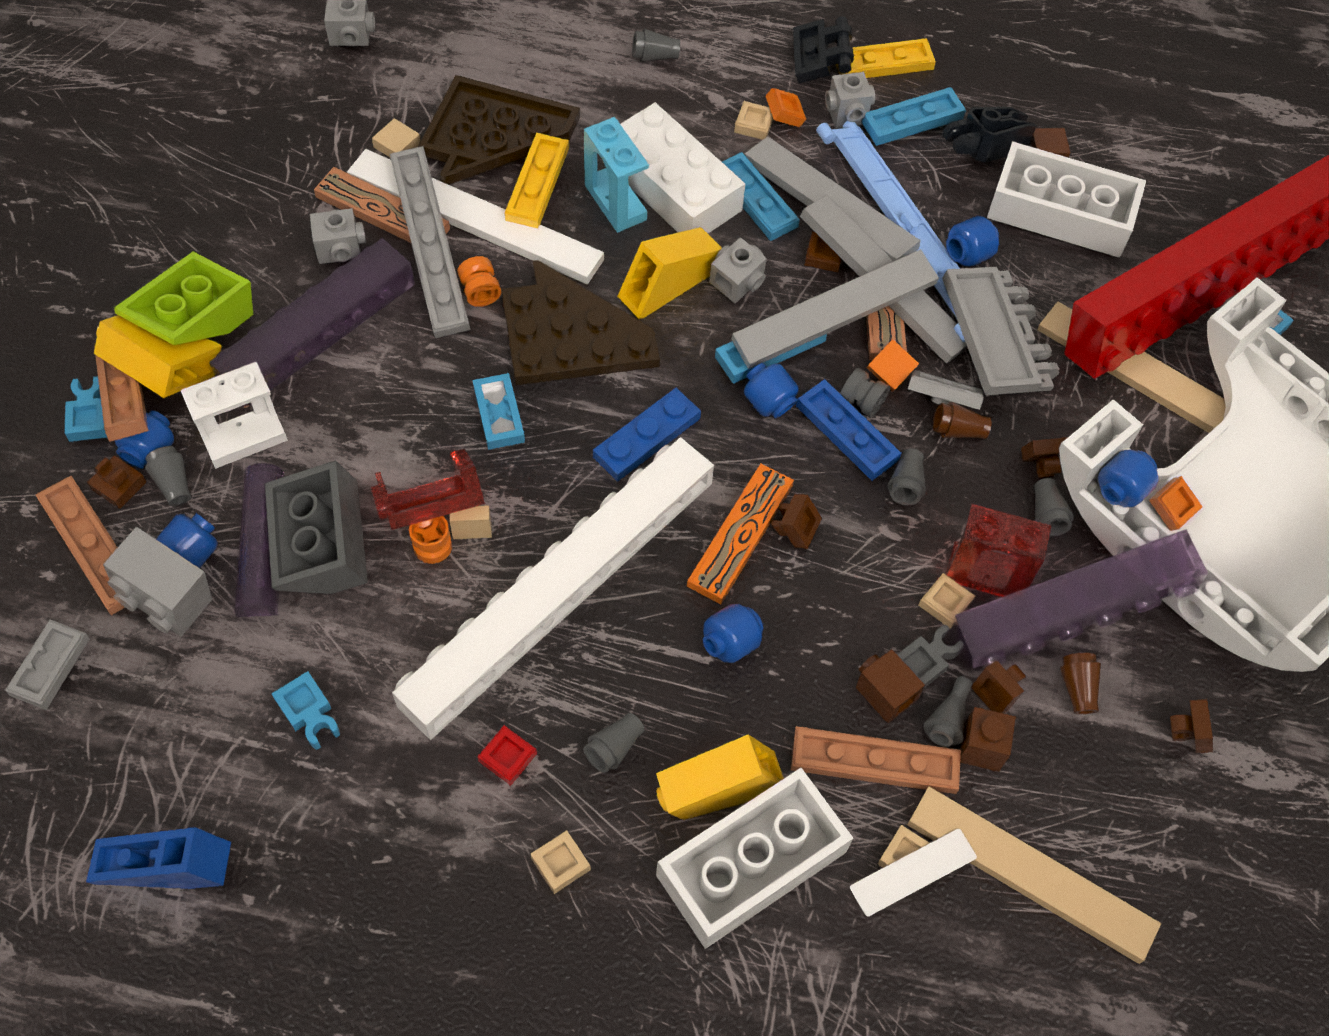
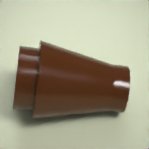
[933,401,992,439]
[1060,653,1101,715]

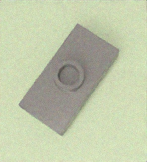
[908,370,984,410]
[5,620,90,710]

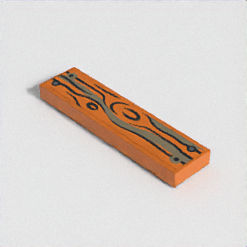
[687,463,794,604]

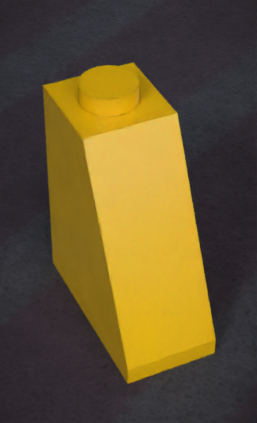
[617,227,722,319]
[94,315,222,398]
[656,734,784,820]

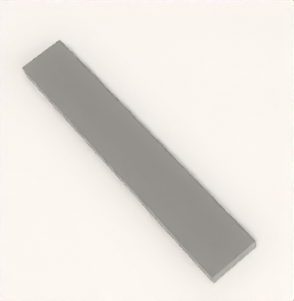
[744,136,921,261]
[390,146,471,338]
[800,195,968,364]
[731,249,939,369]

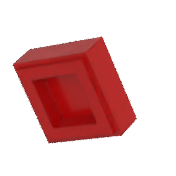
[477,725,537,786]

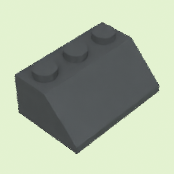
[265,460,368,594]

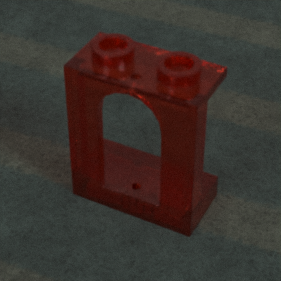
[371,448,485,530]
[946,504,1052,602]

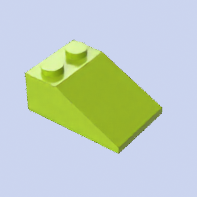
[114,252,253,345]

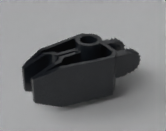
[942,107,1037,163]

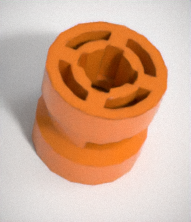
[457,256,501,307]
[409,511,452,564]

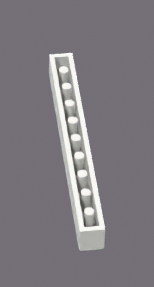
[392,437,714,740]

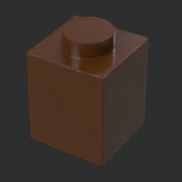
[855,649,925,723]
[960,707,1016,772]

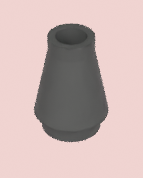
[632,28,680,62]
[145,446,192,506]
[888,448,926,505]
[1034,478,1074,536]
[583,713,645,773]

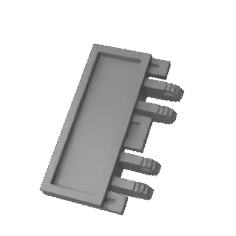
[942,267,1059,395]

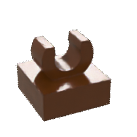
[1021,437,1068,478]
[87,455,147,509]
[771,494,822,549]
[971,660,1026,714]
[1170,699,1213,753]

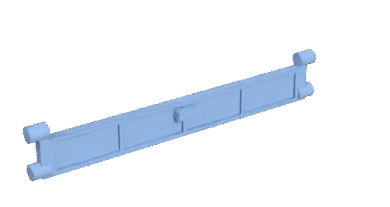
[816,121,965,342]

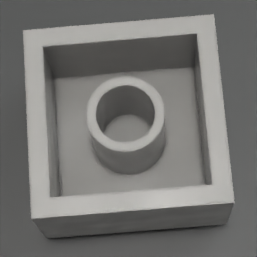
[103,527,212,637]

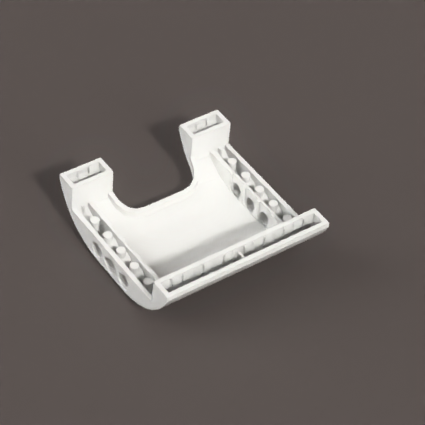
[1059,278,1329,672]

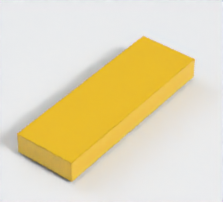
[836,38,936,78]
[504,133,569,229]

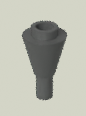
[924,676,972,747]

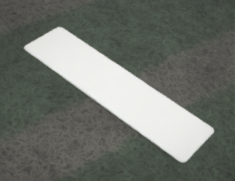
[850,829,977,916]

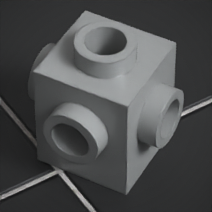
[324,0,375,46]
[825,72,875,128]
[310,208,366,264]
[709,237,767,303]

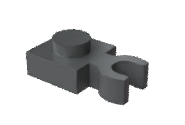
[897,625,964,688]

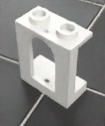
[181,362,288,469]

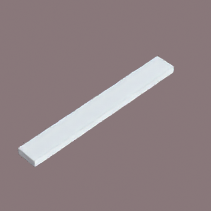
[347,149,604,285]

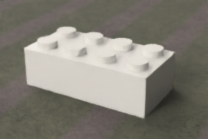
[603,102,745,233]
[987,141,1146,258]
[656,768,853,949]

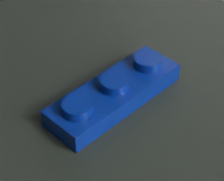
[796,379,901,481]
[593,388,701,482]

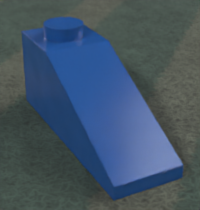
[86,827,231,889]

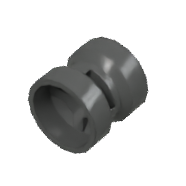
[840,368,890,418]

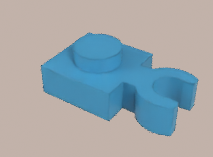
[65,376,107,442]
[272,671,340,750]

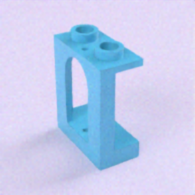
[584,117,649,233]

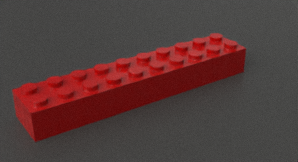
[1064,155,1329,379]

